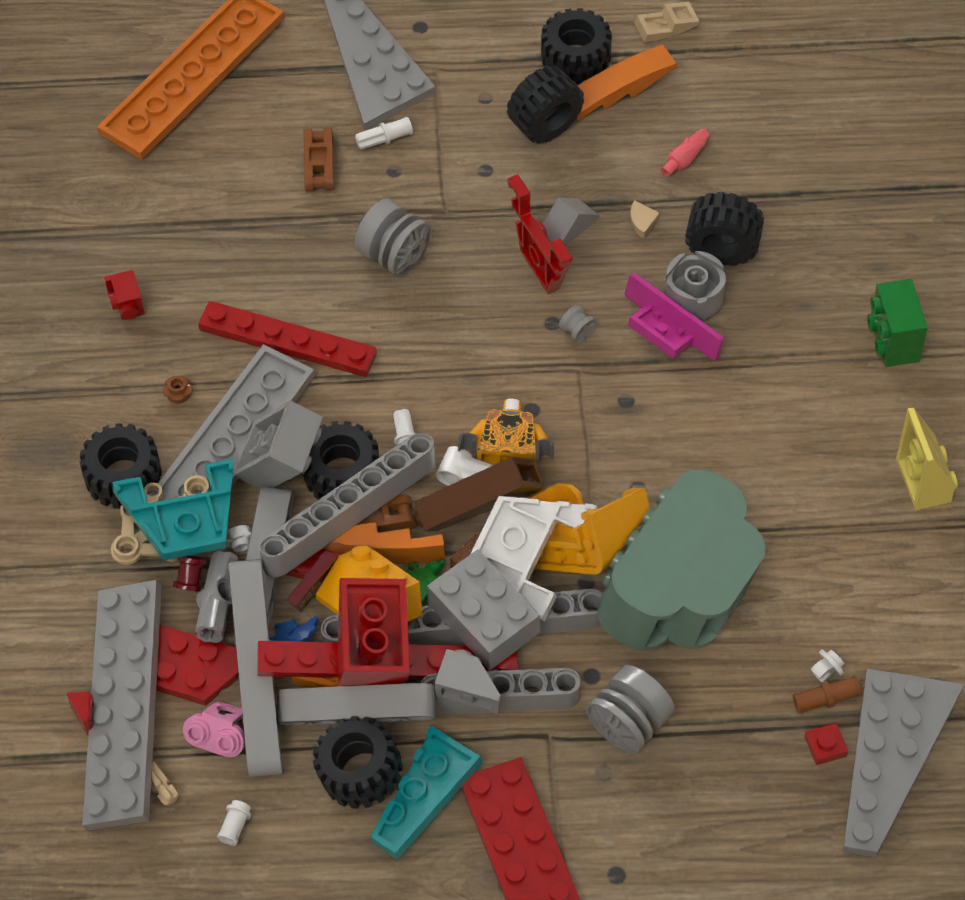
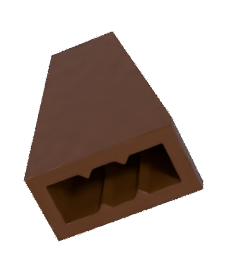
[414,457,546,531]

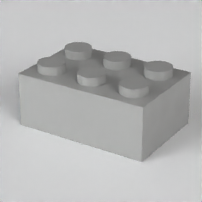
[233,400,323,489]
[427,549,540,670]

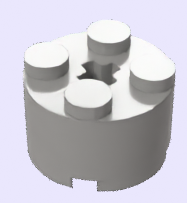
[665,251,726,322]

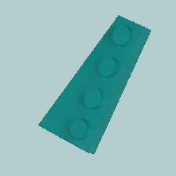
[370,725,483,860]

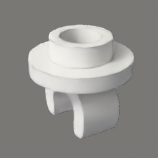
[811,649,845,683]

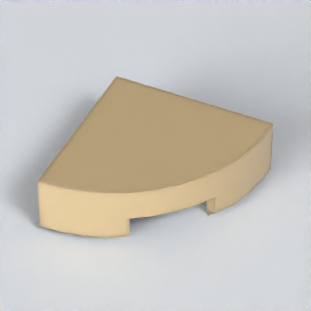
[630,201,660,238]

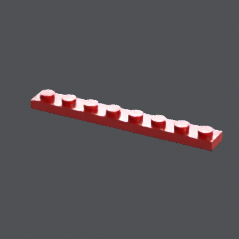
[257,641,518,680]

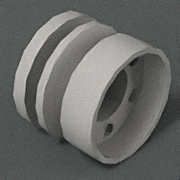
[354,198,432,277]
[586,665,675,754]

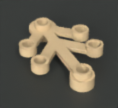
[111,475,210,565]

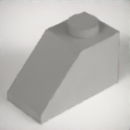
[435,649,500,715]

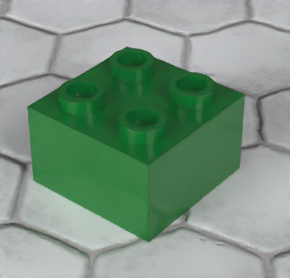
[867,279,928,367]

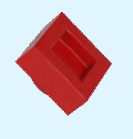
[804,723,848,766]

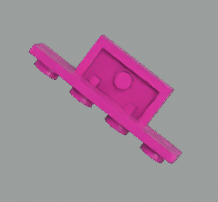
[624,273,724,361]

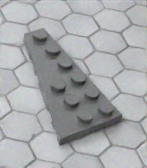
[323,0,436,131]
[843,668,965,857]

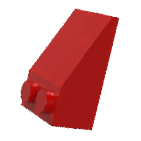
[337,578,410,685]

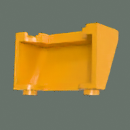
[527,483,649,575]

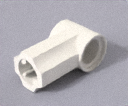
[436,446,493,486]

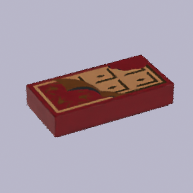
[287,550,337,613]

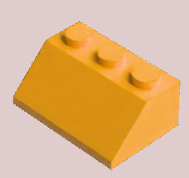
[316,545,423,621]

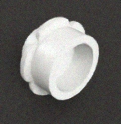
[226,525,252,552]

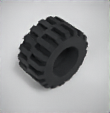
[541,8,612,84]
[507,66,584,144]
[685,192,764,266]
[303,421,380,500]
[80,423,162,509]
[313,716,403,809]

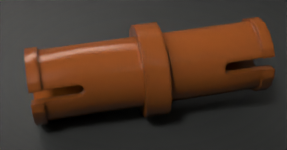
[793,676,862,714]

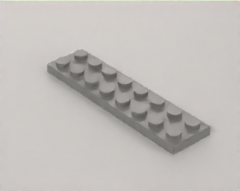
[134,344,315,542]
[82,580,162,831]

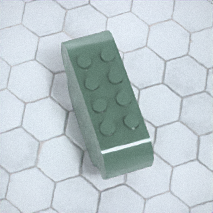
[597,469,766,650]

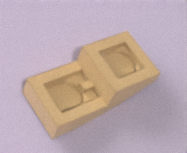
[634,2,700,43]

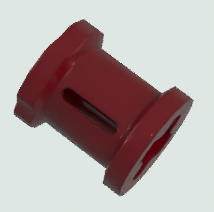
[173,556,206,591]

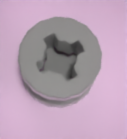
[559,305,597,343]

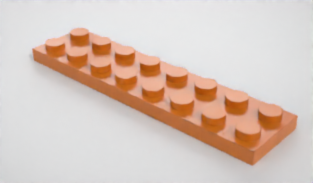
[97,0,285,160]

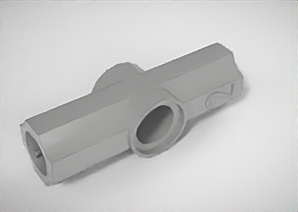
[195,551,238,643]

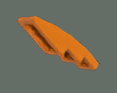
[577,44,678,121]
[322,522,445,564]

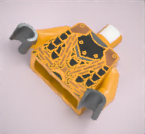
[457,399,554,465]

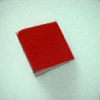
[67,692,94,735]

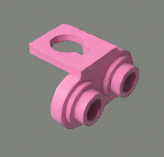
[183,701,245,757]

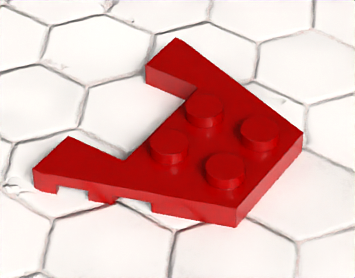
[507,174,573,294]

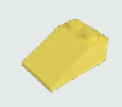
[896,407,958,510]

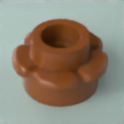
[163,375,193,404]

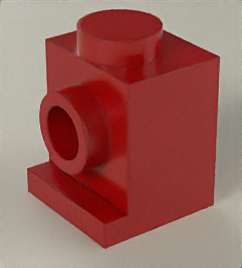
[104,269,145,320]

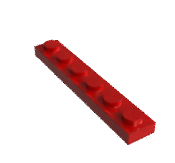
[198,300,377,378]

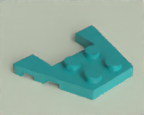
[112,459,234,561]

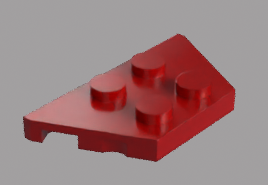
[156,624,239,706]

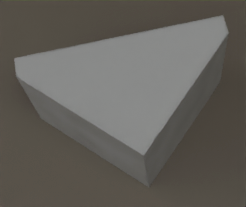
[543,197,599,246]

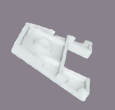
[471,496,599,622]

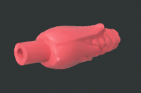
[661,129,710,177]

